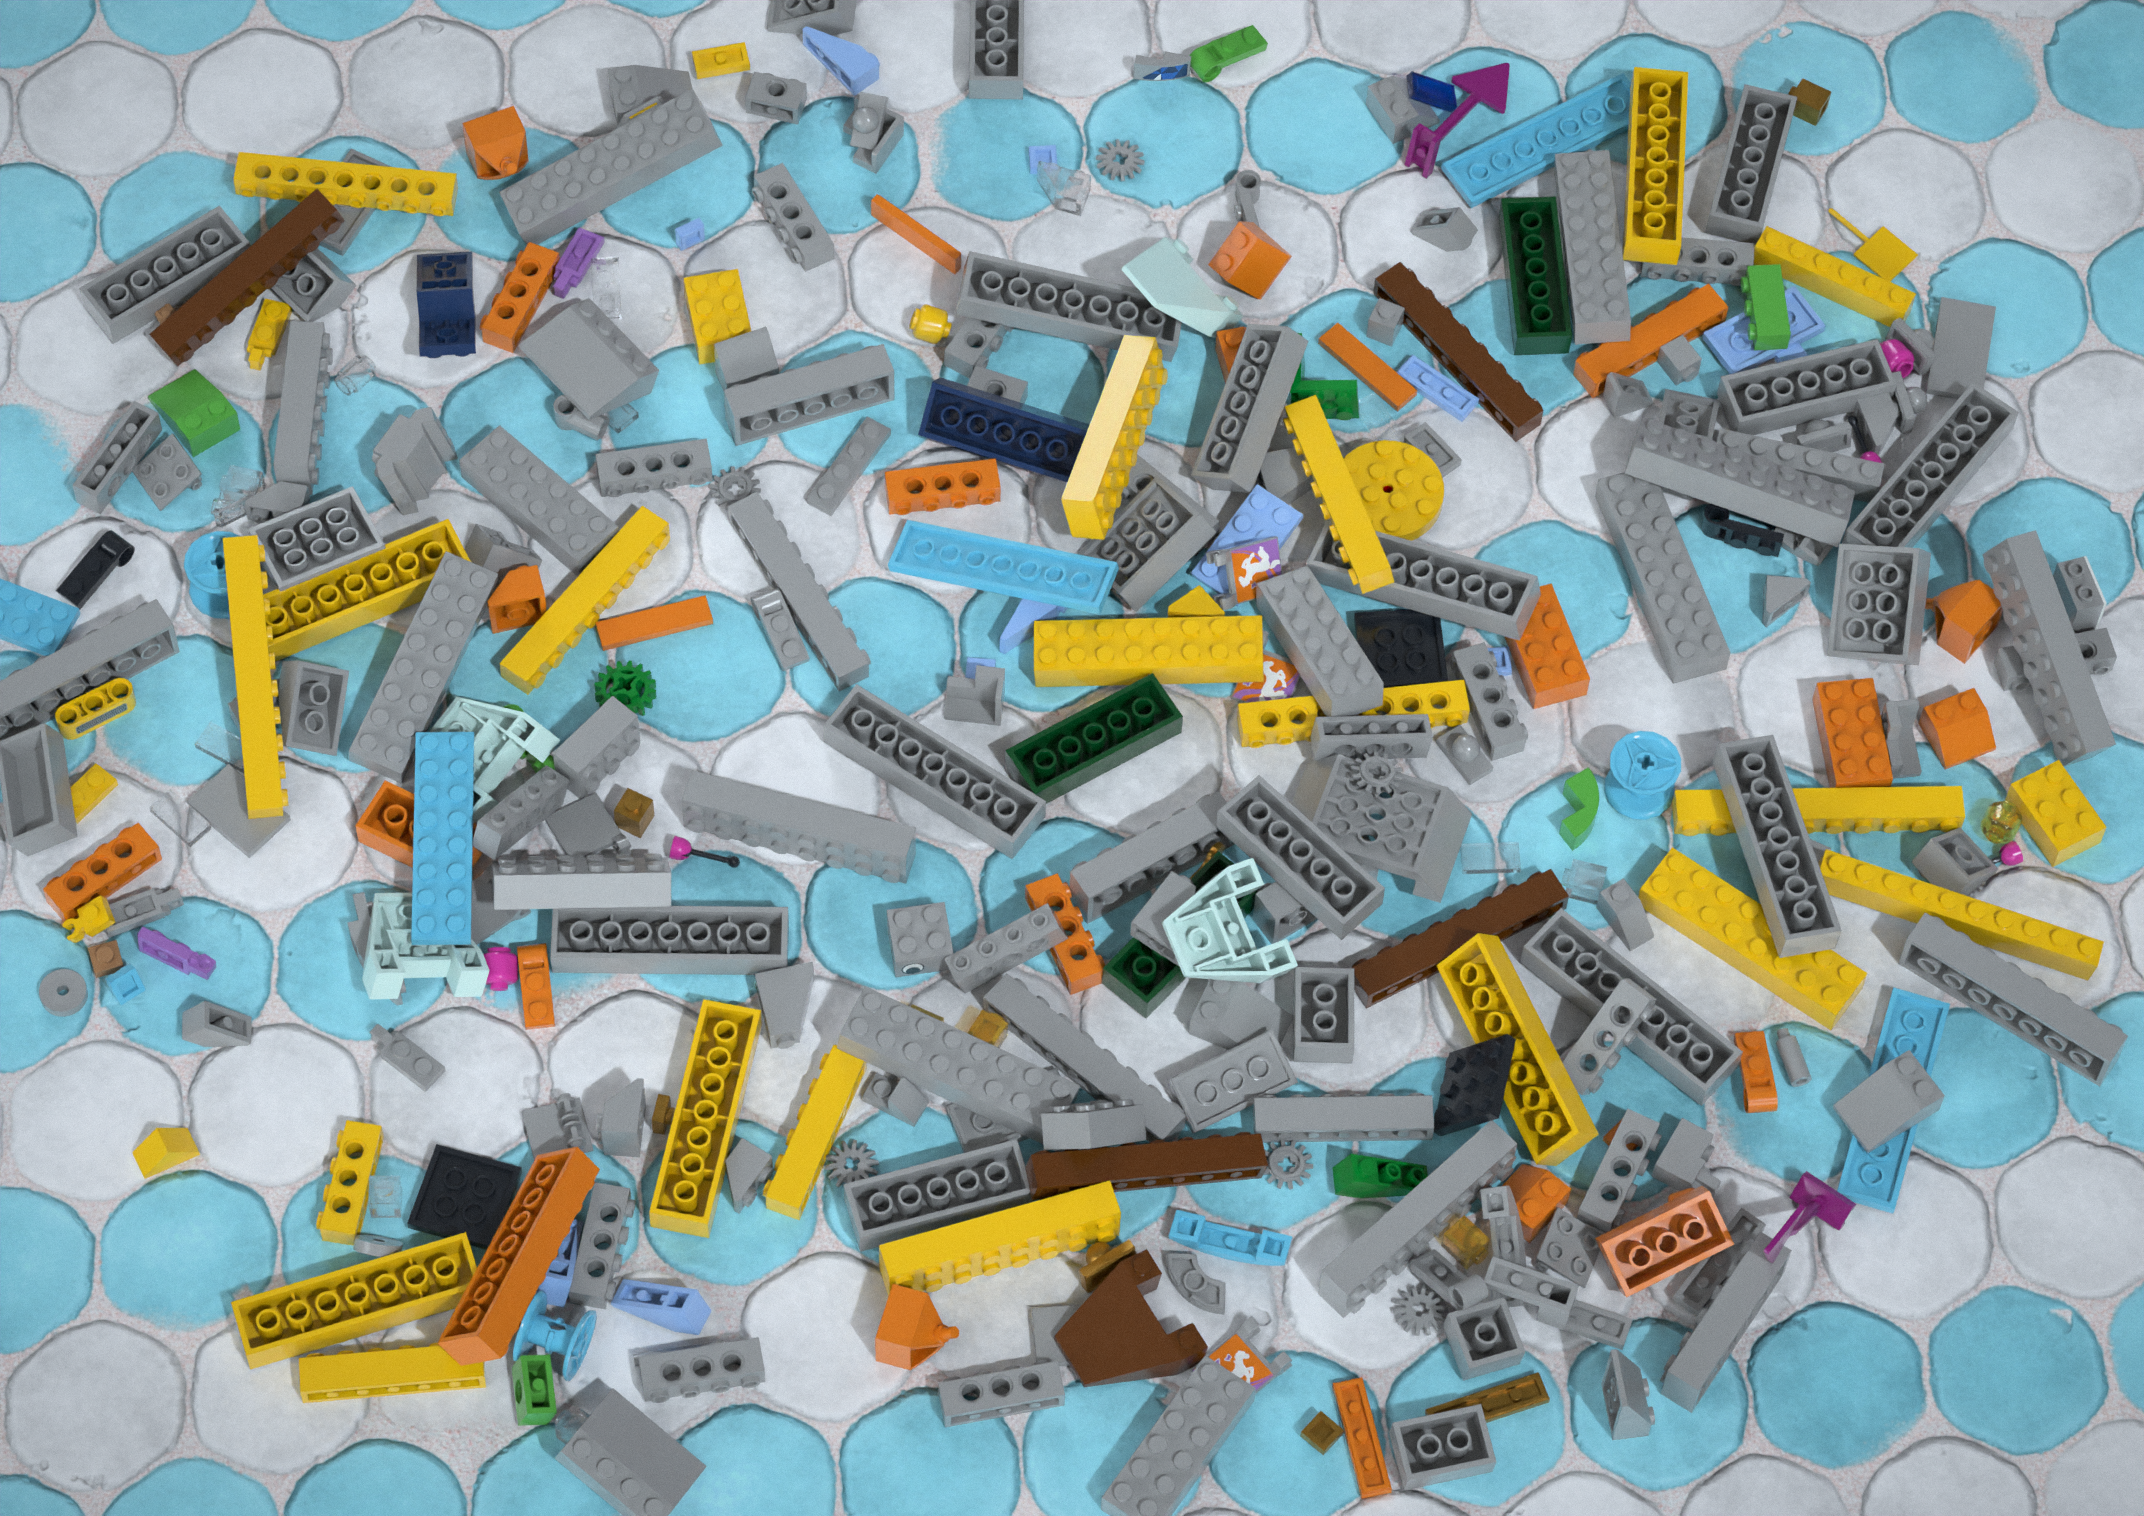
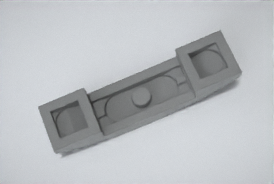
[1480,1186,1526,1308]

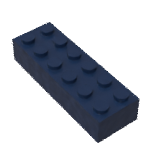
[918,377,1090,482]

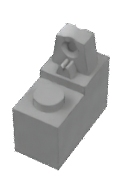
[1652,1118,1721,1197]

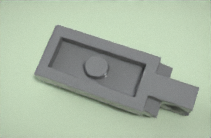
[106,888,184,938]
[370,1024,445,1092]

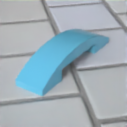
[1169,1210,1293,1266]

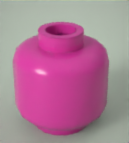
[1880,339,1914,378]
[483,947,518,991]

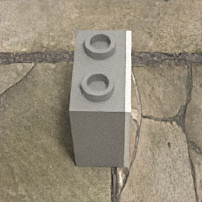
[2053,556,2107,634]

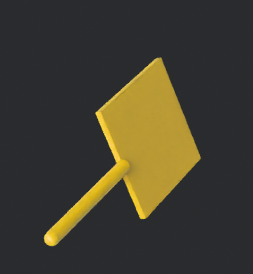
[1828,208,1918,282]

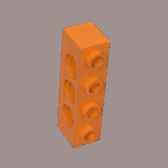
[480,242,560,353]
[885,459,1001,515]
[43,823,162,922]
[1025,873,1105,995]

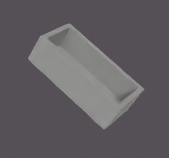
[0,723,78,856]

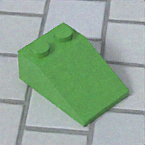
[148,369,240,457]

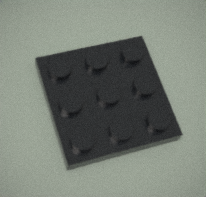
[1354,609,1448,688]
[1434,1034,1516,1136]
[407,1144,522,1250]

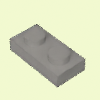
[1404,422,1462,478]

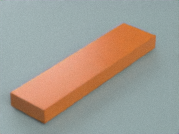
[871,194,961,274]
[1318,323,1417,412]
[595,595,713,651]
[1332,1377,1392,1499]

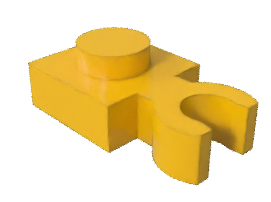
[62,895,116,943]

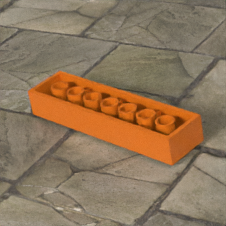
[438,1147,600,1366]

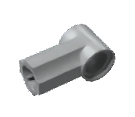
[553,395,609,441]

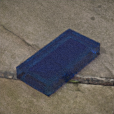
[1406,71,1457,113]

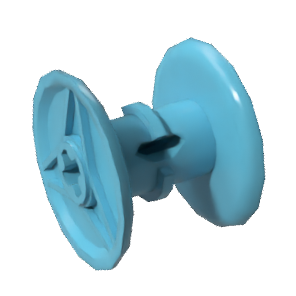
[184,531,240,619]
[1604,731,1681,820]
[513,1290,597,1381]

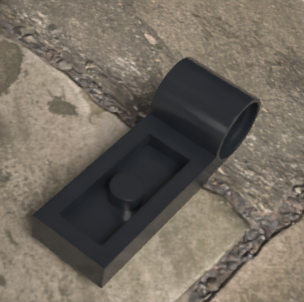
[1701,504,1784,557]
[56,530,135,610]

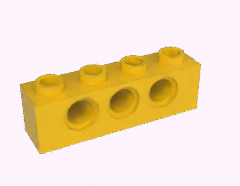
[316,1120,384,1246]

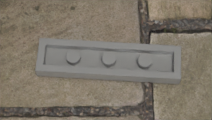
[807,416,891,516]
[1673,1207,1766,1316]

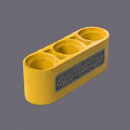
[55,678,136,740]

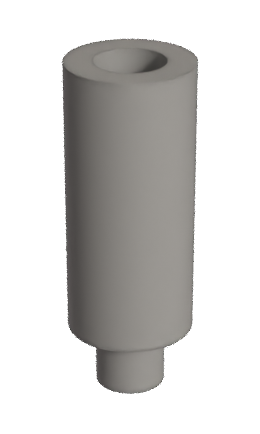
[1776,1028,1812,1087]

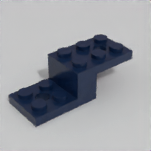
[416,251,476,358]

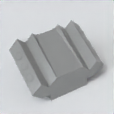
[372,407,458,515]

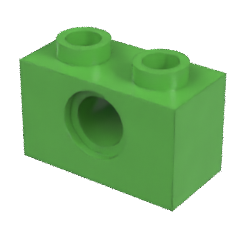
[512,1355,557,1426]

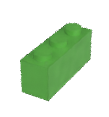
[1741,264,1791,351]

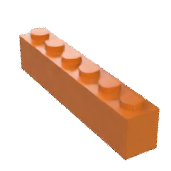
[1573,283,1728,398]

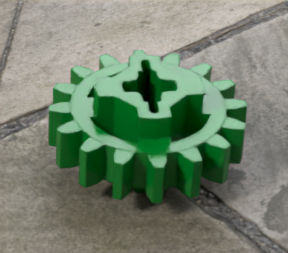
[594,660,657,716]

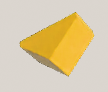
[1167,585,1225,618]
[132,1128,200,1179]

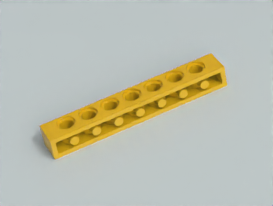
[233,152,458,216]
[1237,680,1470,748]

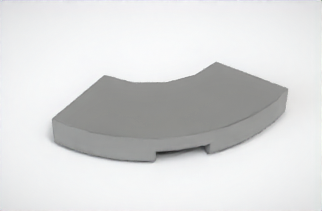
[1166,1252,1226,1315]

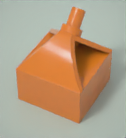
[462,106,529,180]
[1925,580,2003,664]
[875,1284,959,1371]

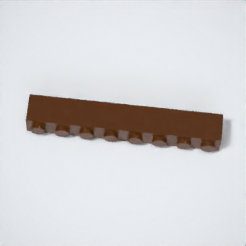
[149,189,345,366]
[1373,262,1544,442]
[1351,869,1569,1009]
[1025,1132,1268,1200]

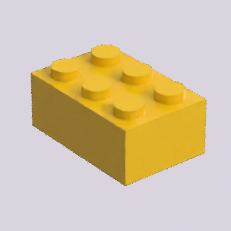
[683,269,751,365]
[2005,760,2107,867]

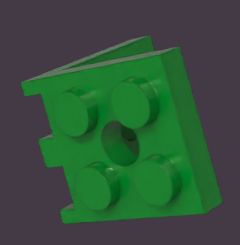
[1290,333,1359,420]

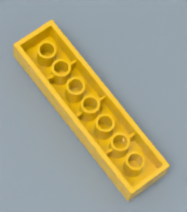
[1622,67,1688,265]
[1061,335,1168,540]
[263,519,471,662]
[1034,615,1264,687]
[1638,847,1868,1030]
[1436,933,1599,1166]
[649,999,762,1238]
[879,1181,1121,1297]
[231,1232,477,1370]

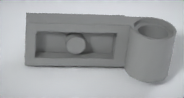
[1234,170,1261,227]
[750,587,810,671]
[1411,1249,1488,1311]

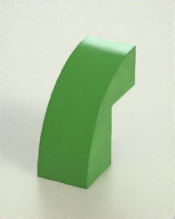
[1559,767,1599,851]

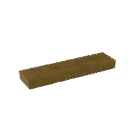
[1425,1372,1550,1423]

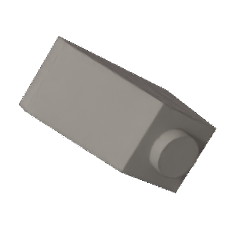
[1410,207,1478,252]
[1853,392,1900,456]
[1596,878,1654,951]
[182,1001,252,1047]

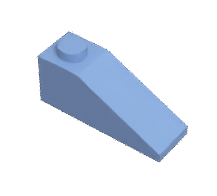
[802,26,880,96]
[1000,599,1067,654]
[536,1219,583,1308]
[611,1279,711,1335]

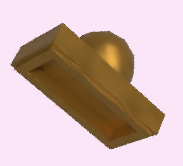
[1079,1240,1136,1293]

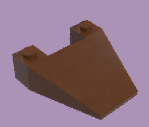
[1054,1249,1208,1387]

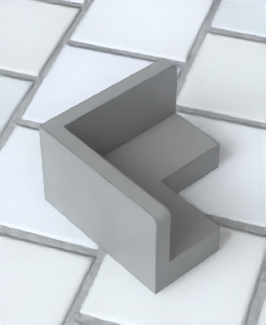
[843,94,904,174]
[465,524,543,581]
[944,665,1005,726]
[1881,699,1922,779]

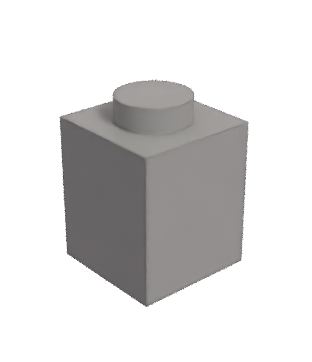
[1366,298,1405,347]
[1657,335,1702,385]

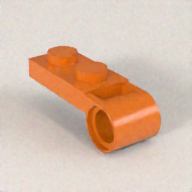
[517,943,555,1030]
[1734,1031,1778,1113]

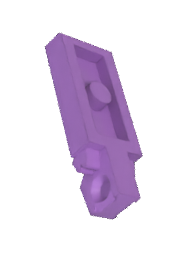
[553,228,605,299]
[137,927,216,980]

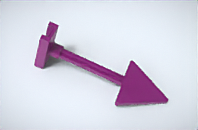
[1404,63,1510,179]
[1763,1171,1856,1264]

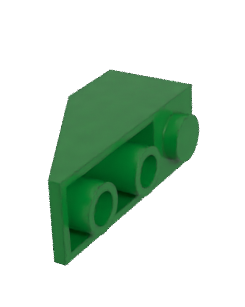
[1332,1154,1428,1199]

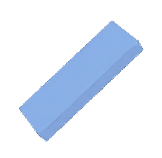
[1397,354,1479,422]

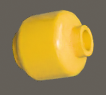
[909,304,952,344]

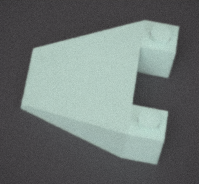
[1121,237,1243,338]
[429,697,561,822]
[1161,858,1298,983]
[362,892,490,999]

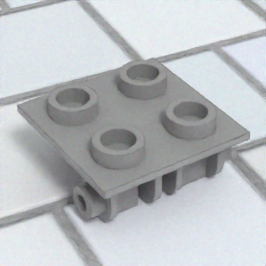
[132,434,202,511]
[522,1093,594,1160]
[1535,1207,1602,1288]

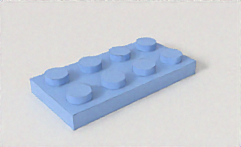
[1702,286,1826,374]
[1191,484,1304,607]

